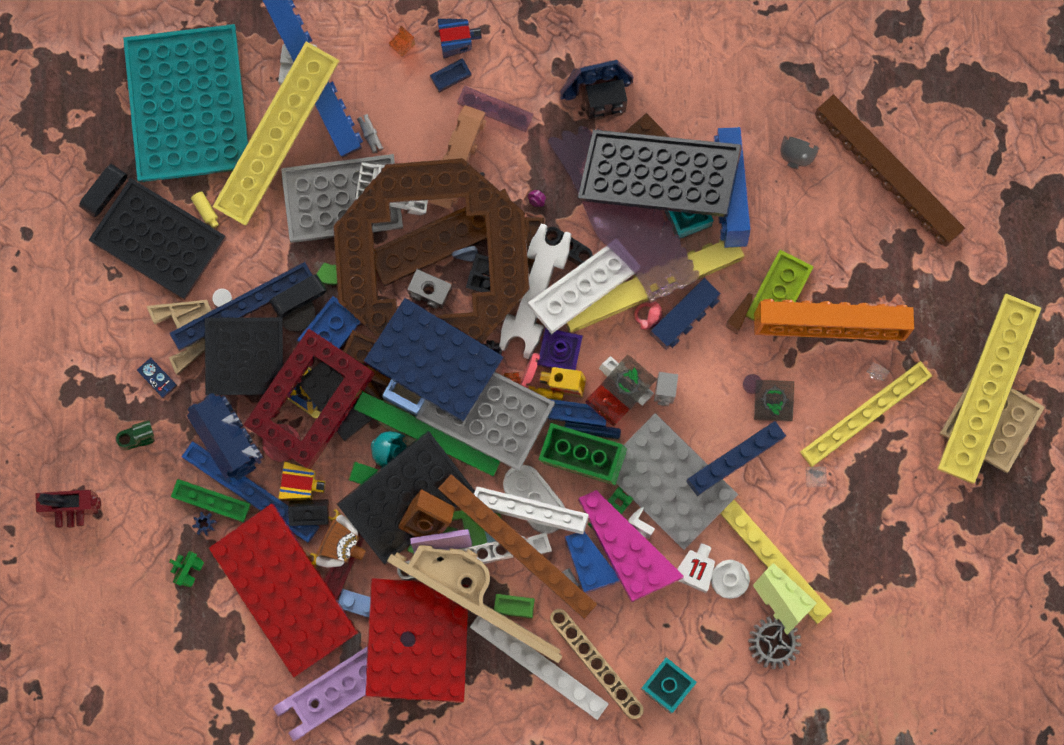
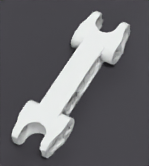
[499,224,572,359]

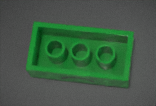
[538,423,627,486]

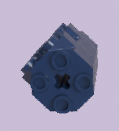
[187,393,263,483]

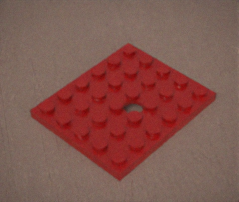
[365,578,469,703]

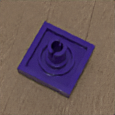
[537,328,583,370]

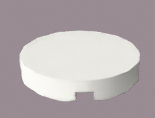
[711,560,750,599]

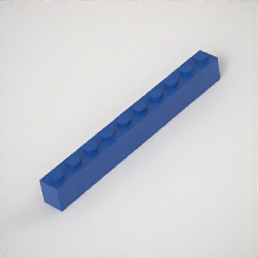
[263,0,363,158]

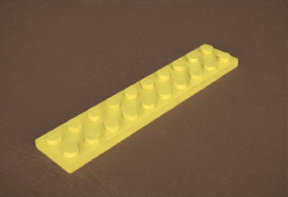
[213,41,339,226]
[937,294,1041,484]

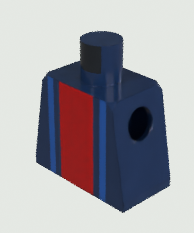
[438,19,482,59]

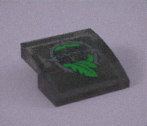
[601,354,657,409]
[754,380,794,421]

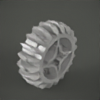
[748,617,802,670]

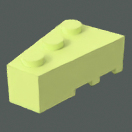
[753,563,817,635]

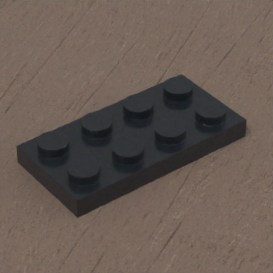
[299,361,373,441]

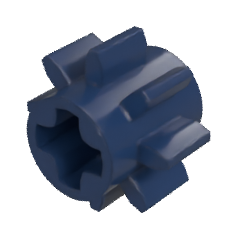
[192,512,217,536]

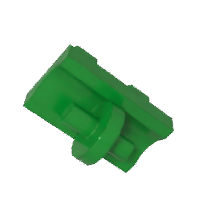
[169,551,204,587]

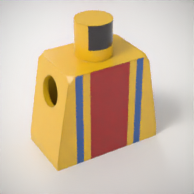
[540,367,587,398]
[279,462,326,501]

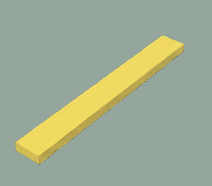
[800,361,932,468]

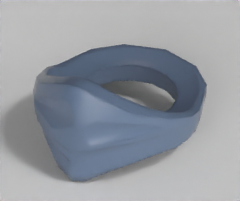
[452,246,478,261]

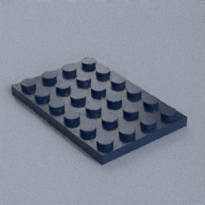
[364,298,504,422]

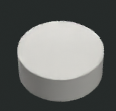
[212,289,232,307]

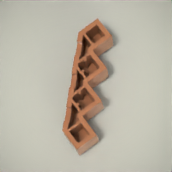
[428,105,487,209]

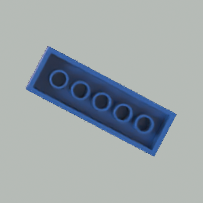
[713,127,751,248]

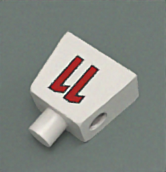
[677,543,715,593]

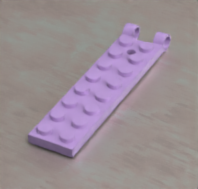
[273,632,415,742]

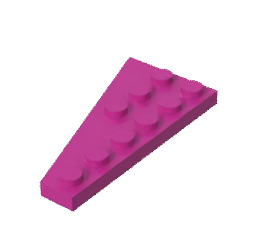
[578,490,684,603]

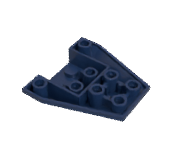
[560,60,634,101]

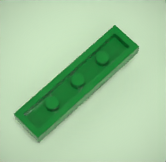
[171,479,251,523]

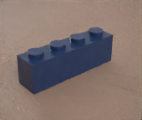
[650,278,721,350]

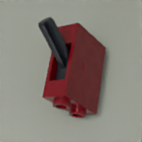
[35,490,101,528]

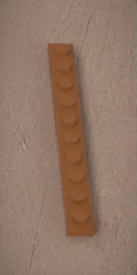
[438,474,597,619]

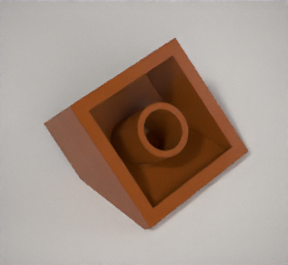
[398,489,455,537]

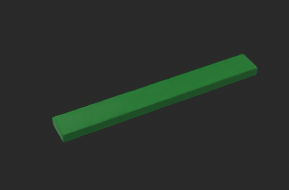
[354,392,500,477]

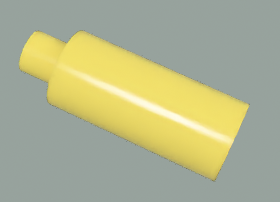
[191,192,219,228]

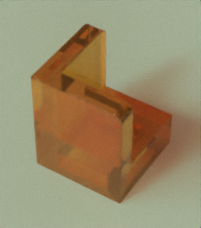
[389,26,415,57]

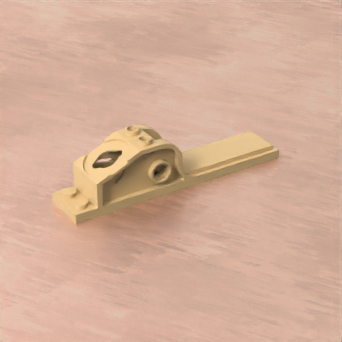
[387,545,562,663]

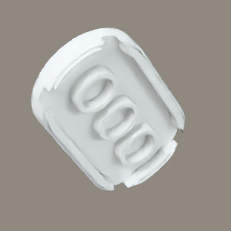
[503,465,565,534]

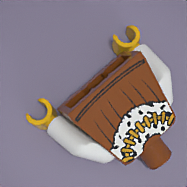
[310,509,366,568]

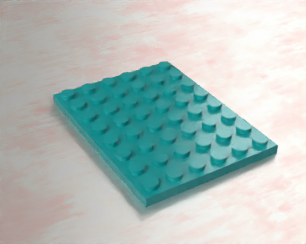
[123,24,248,183]

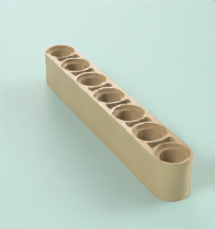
[550,609,643,720]

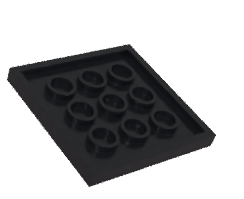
[204,317,283,395]

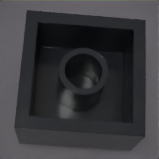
[585,79,628,120]

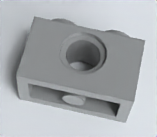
[407,269,452,309]
[654,372,678,406]

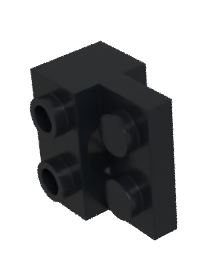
[466,253,491,294]

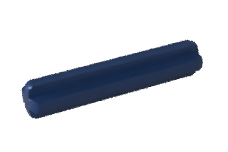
[564,421,621,439]

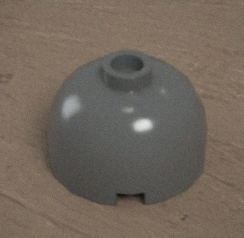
[780,136,819,169]

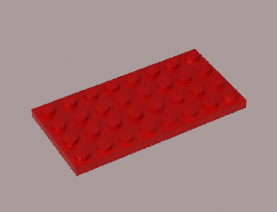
[209,503,359,678]

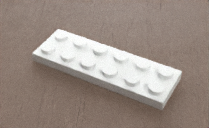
[527,239,641,334]

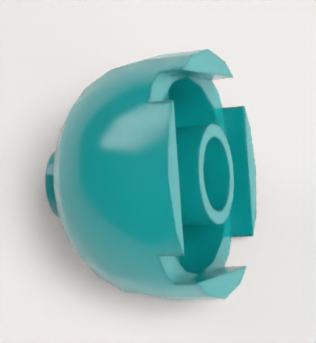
[371,431,407,468]

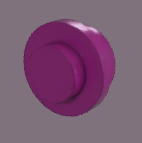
[528,190,546,207]

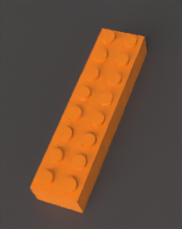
[754,299,914,341]

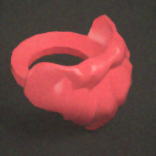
[634,301,663,330]

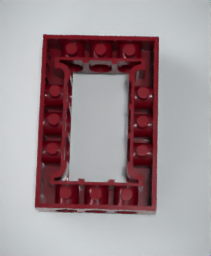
[243,329,376,470]

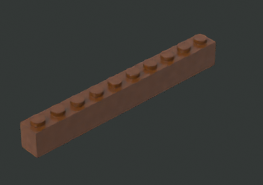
[815,94,965,247]

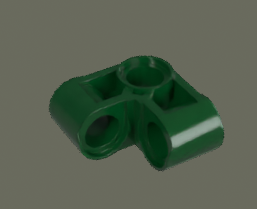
[116,420,155,450]

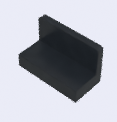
[288,499,329,526]

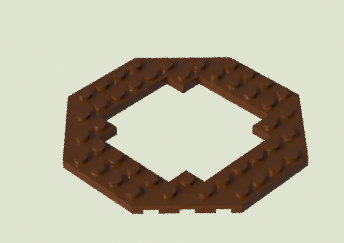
[333,158,530,344]

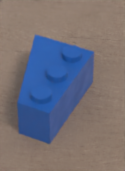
[565,531,620,593]

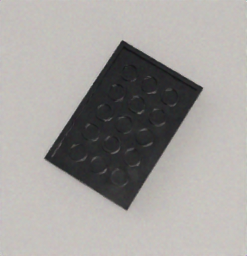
[89,178,227,300]
[337,431,475,565]

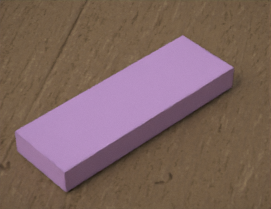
[411,529,472,553]

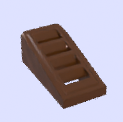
[726,293,753,334]

